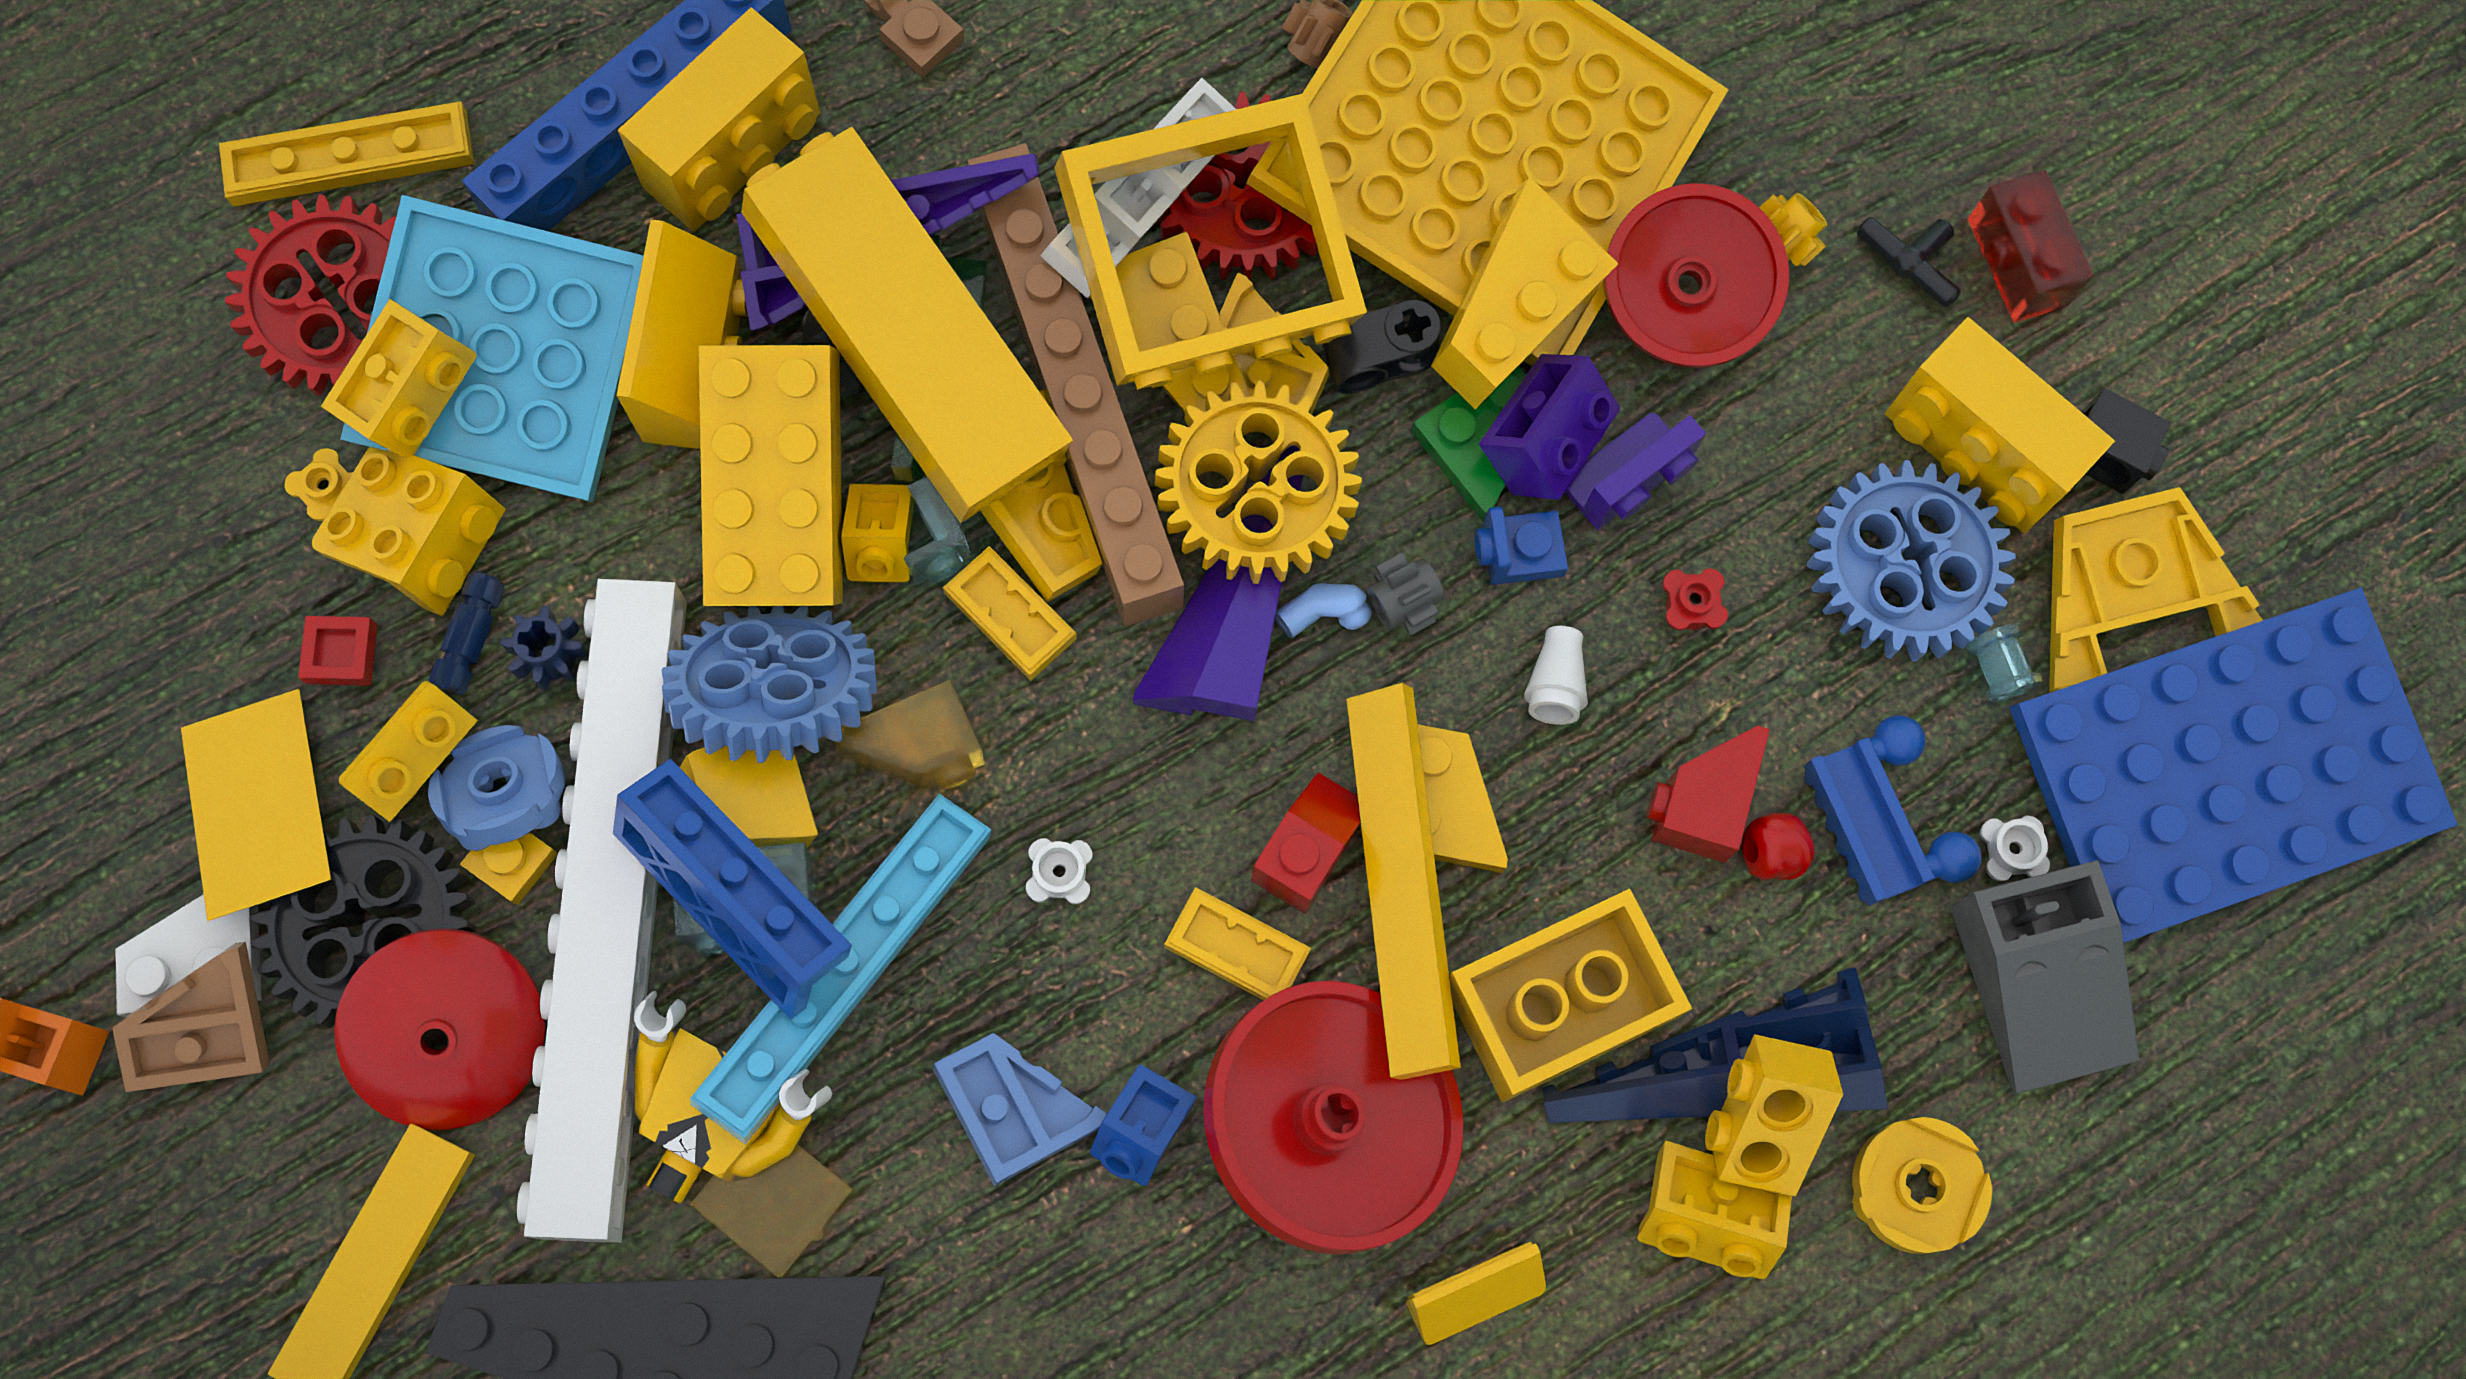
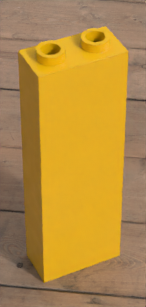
[741,127,1073,523]

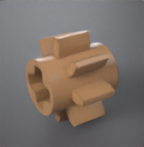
[1282,0,1353,69]

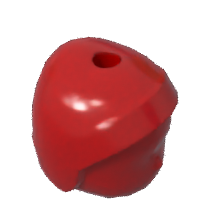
[1741,813,1815,881]

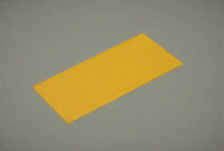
[181,689,331,921]

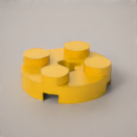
[1852,1117,1992,1254]

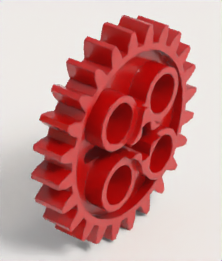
[1158,92,1318,281]
[225,195,396,396]

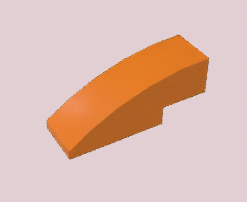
[0,998,110,1096]

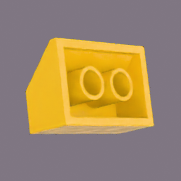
[616,220,748,449]

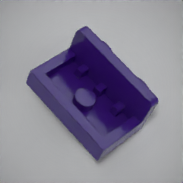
[1565,413,1706,531]

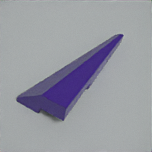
[736,153,1039,332]
[1133,446,1304,721]

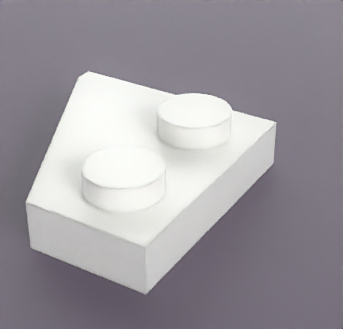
[115,894,262,1017]

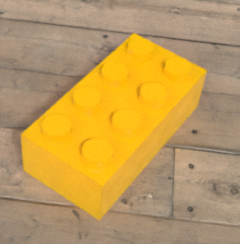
[699,345,843,606]

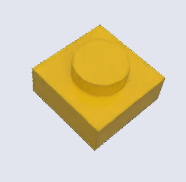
[460,832,558,906]

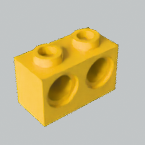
[1705,1034,1843,1197]

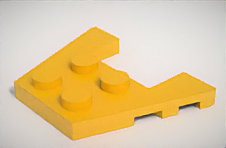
[2049,487,2263,693]

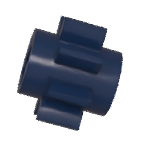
[501,605,588,690]

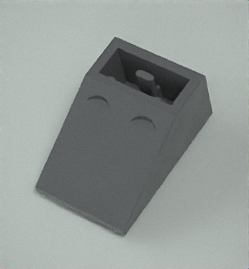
[1950,860,2140,1095]

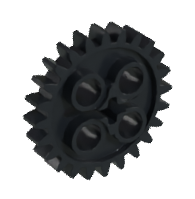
[250,815,476,1028]

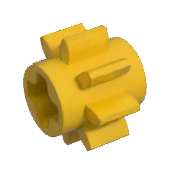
[1759,193,1827,266]

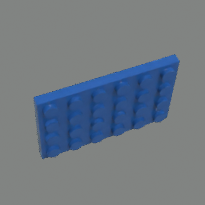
[2009,587,2458,943]

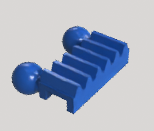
[1804,715,1981,906]

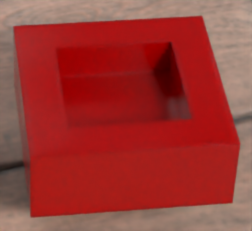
[298,616,378,686]

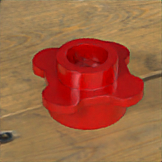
[1662,568,1728,631]

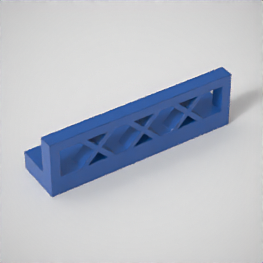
[613,758,852,1020]

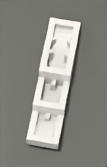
[1041,78,1236,298]

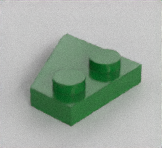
[1411,366,1526,521]

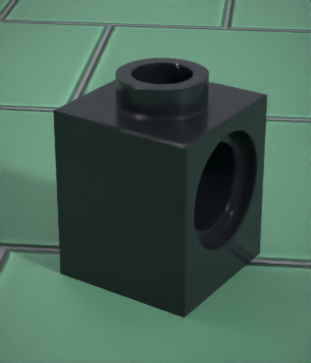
[2082,388,2172,494]

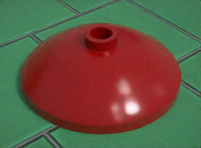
[1603,183,1789,368]
[334,929,546,1130]

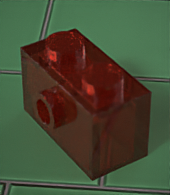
[1968,170,2094,323]

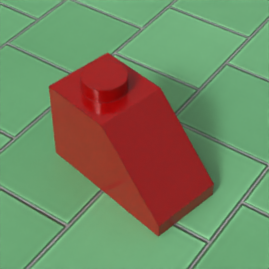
[1646,725,1770,863]
[1251,772,1361,915]

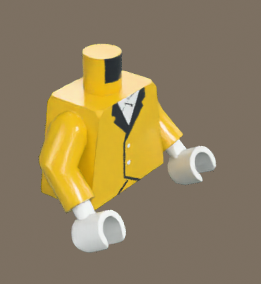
[634,991,832,1204]

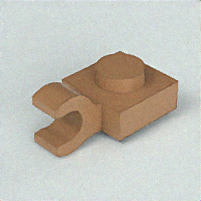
[864,0,964,78]

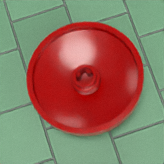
[1203,981,1463,1254]

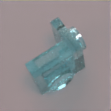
[904,476,971,585]

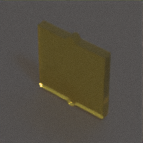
[690,1144,854,1278]

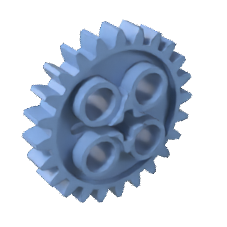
[1807,460,2016,662]
[662,606,877,763]

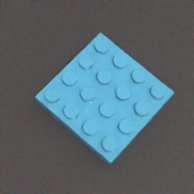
[340,195,644,502]

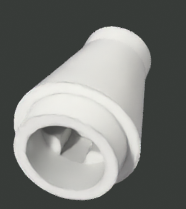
[1524,626,1588,725]

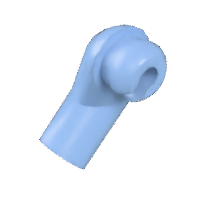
[1275,583,1372,638]

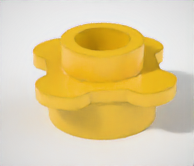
[285,448,353,521]

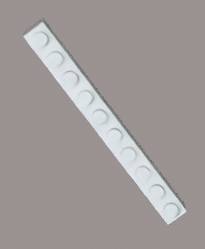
[517,579,687,1243]

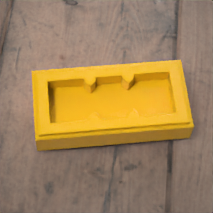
[943,546,1077,681]
[1164,887,1311,1000]

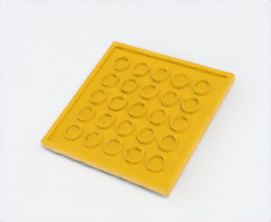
[1246,0,1729,366]

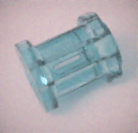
[1966,623,2044,703]

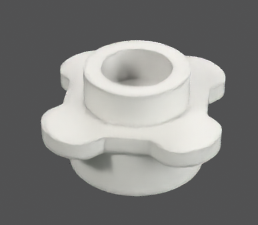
[1980,816,2050,882]
[1026,838,1093,904]

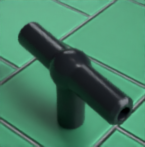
[1857,217,1961,307]

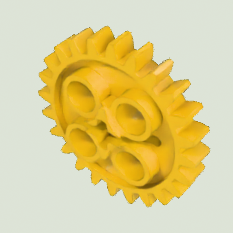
[1155,381,1362,584]

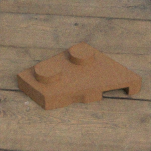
[112,942,270,1092]

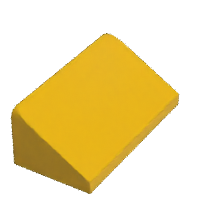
[1406,1242,1546,1345]

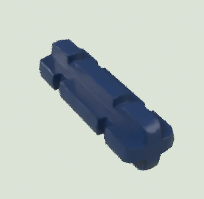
[429,572,504,695]

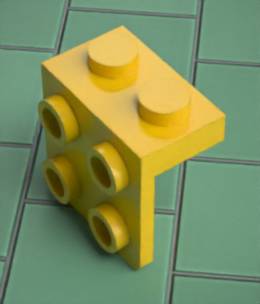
[312,447,506,617]

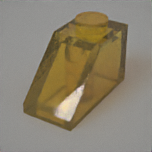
[834,680,985,790]

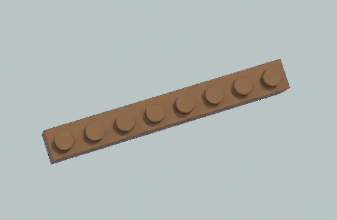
[967,143,1184,627]

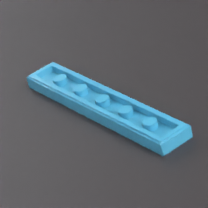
[690,794,991,1145]

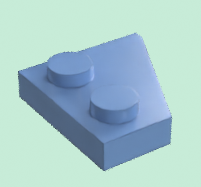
[932,1033,1107,1187]

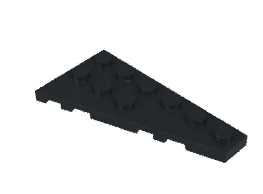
[425,1276,888,1379]

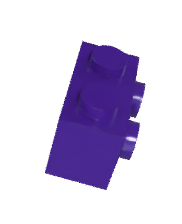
[1479,354,1621,500]

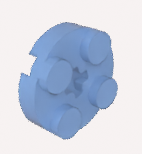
[428,725,566,851]

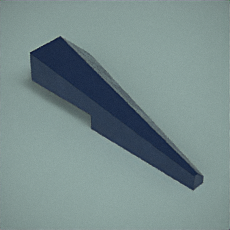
[1543,967,1888,1123]

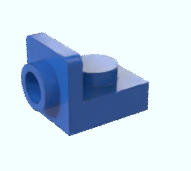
[1474,507,1568,585]
[1090,1064,1197,1186]

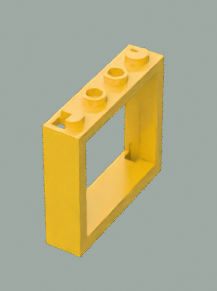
[1054,93,1367,390]

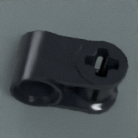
[1322,300,1441,394]

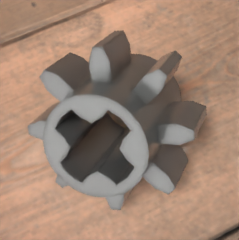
[1366,552,1445,636]

